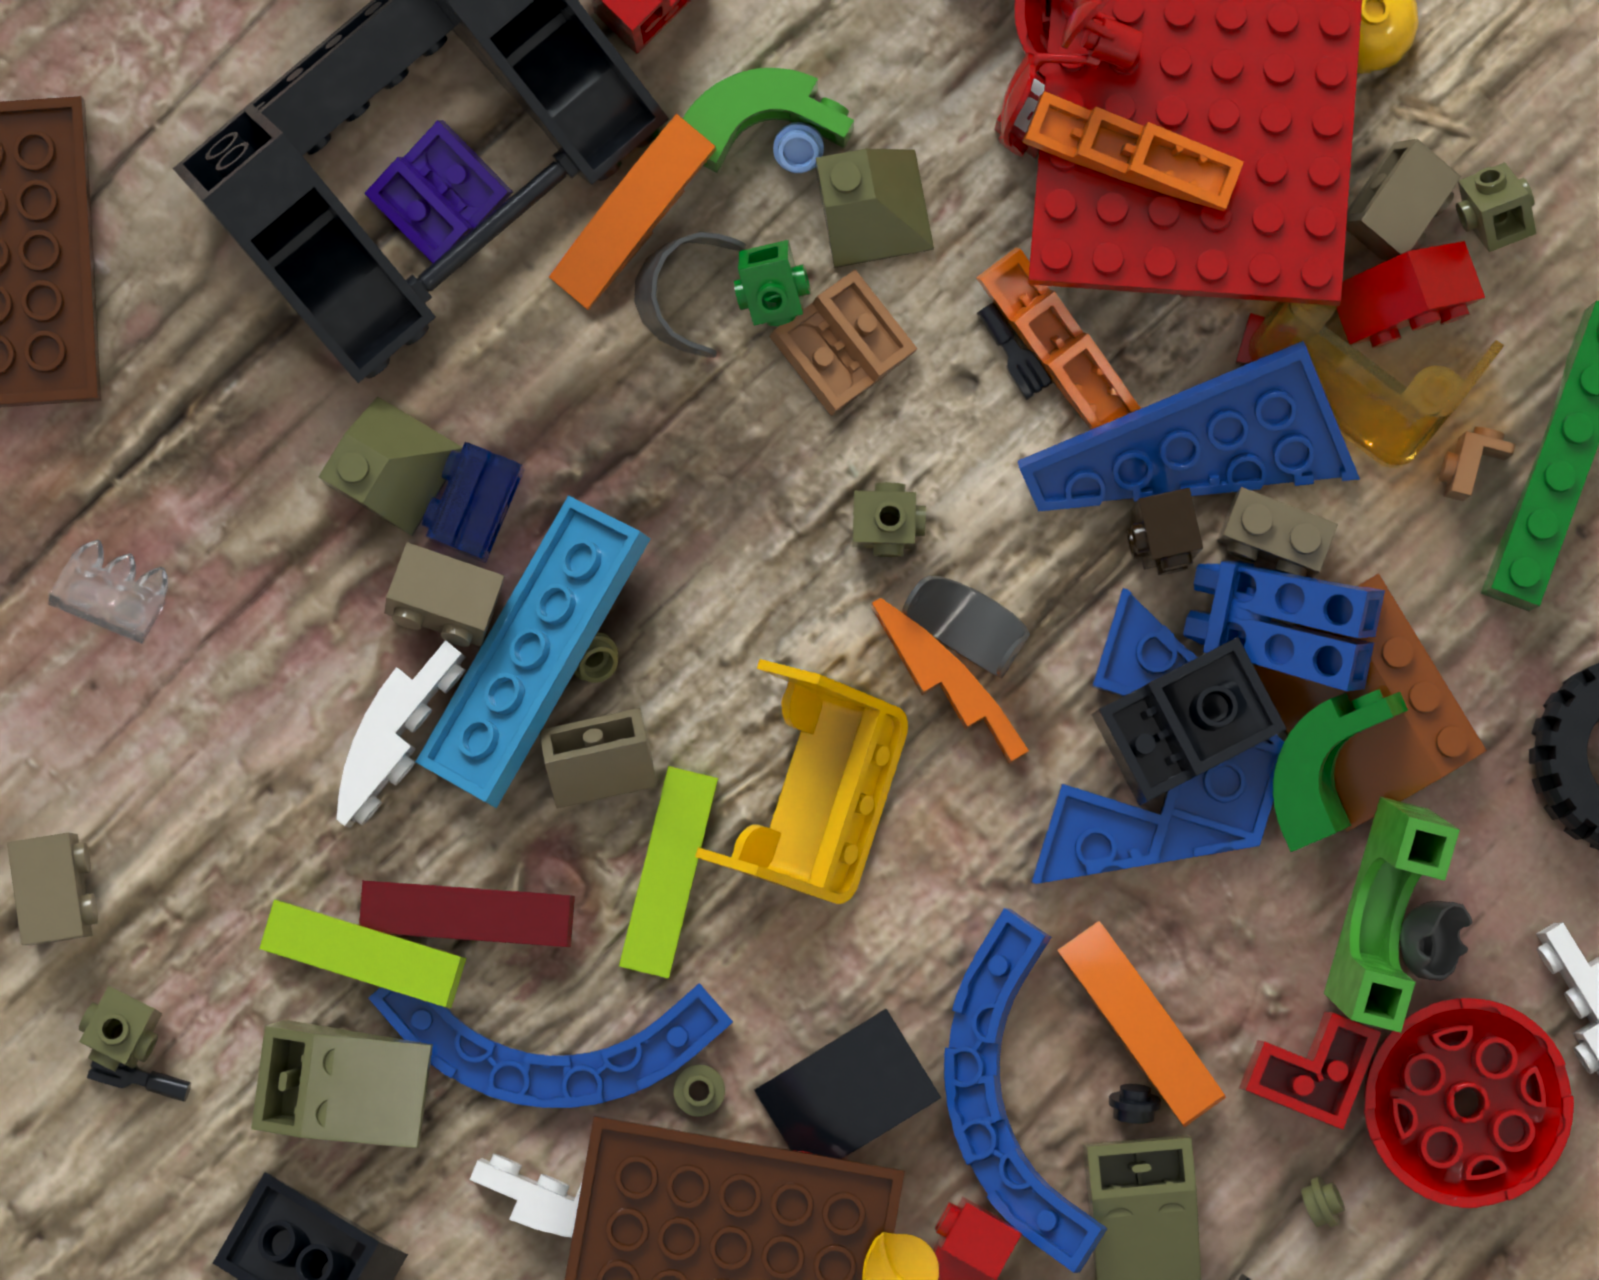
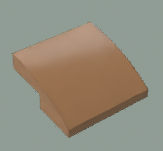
[769,269,918,416]

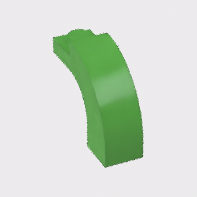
[682,68,854,173]

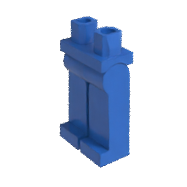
[1183,560,1385,691]

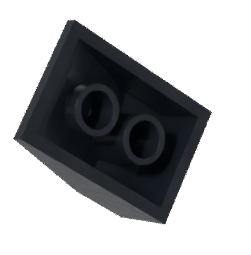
[213,1172,408,1280]

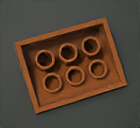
[1252,573,1487,833]

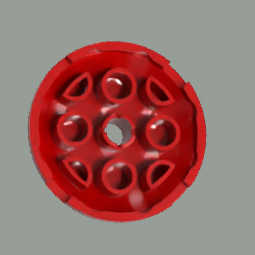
[1364,998,1574,1208]

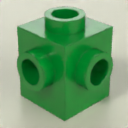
[734,240,811,326]

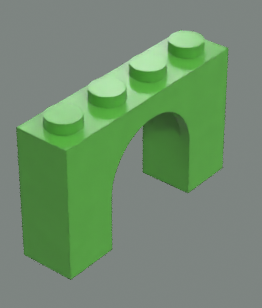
[1323,796,1460,1033]

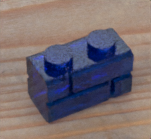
[422,442,525,563]

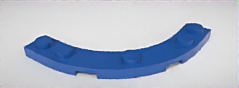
[944,908,1108,1273]
[368,983,733,1108]

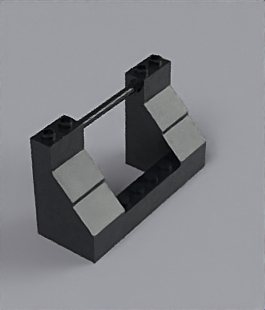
[173,0,669,383]

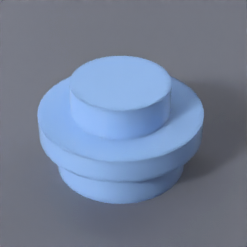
[773,122,824,173]

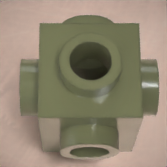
[1456,162,1536,252]
[852,482,926,557]
[79,986,162,1072]

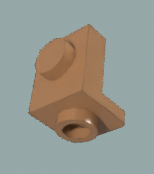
[1439,427,1516,501]

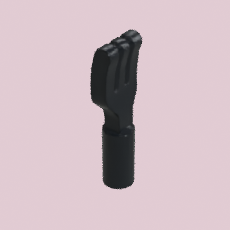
[977,302,1052,400]
[87,1061,191,1102]

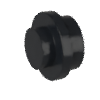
[1109,1084,1161,1124]

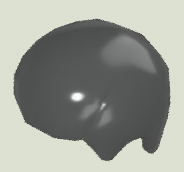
[1400,901,1473,981]

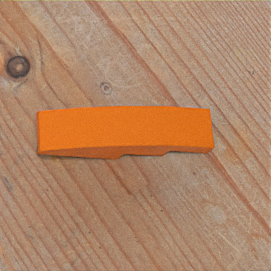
[1022,91,1244,211]
[549,113,717,310]
[976,247,1141,430]
[871,598,1029,764]
[1057,921,1226,1127]

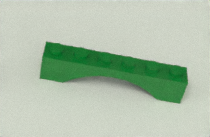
[1481,300,1599,612]

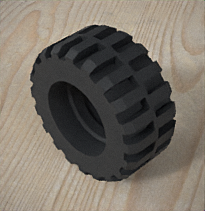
[1529,663,1599,850]

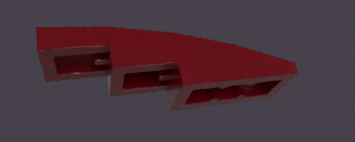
[359,880,575,947]

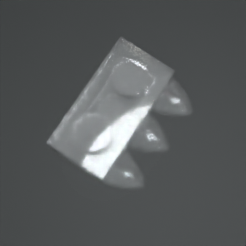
[48,540,168,644]

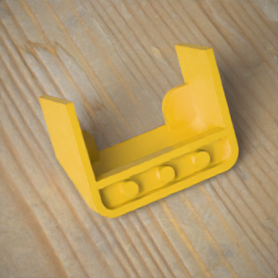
[695,659,908,904]

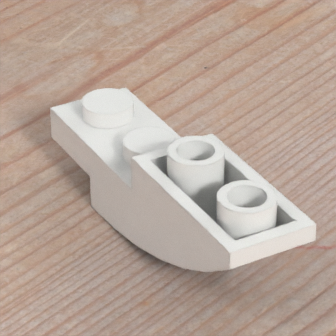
[336,640,466,828]
[1536,923,1599,1075]
[469,1153,582,1238]

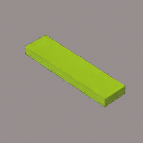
[619,766,718,979]
[259,899,466,1008]

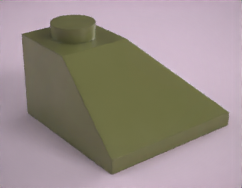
[816,148,934,268]
[318,396,465,536]

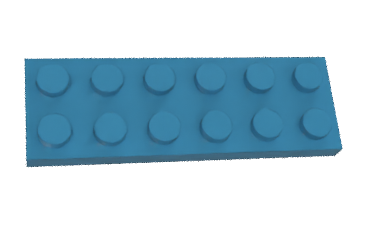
[415,496,651,808]

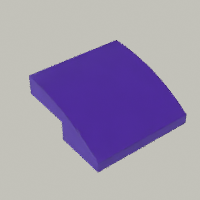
[364,120,513,263]

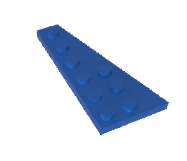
[1018,341,1360,512]

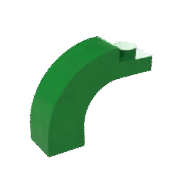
[1273,689,1408,852]

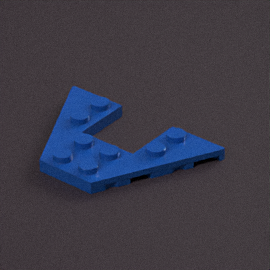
[1031,588,1284,884]

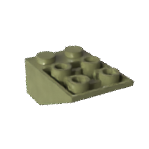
[251,1020,433,1148]
[1083,1135,1201,1280]

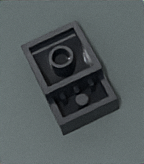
[1091,637,1287,806]
[754,1008,942,1159]

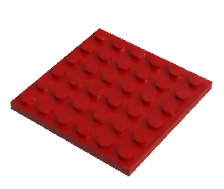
[1028,0,1362,306]

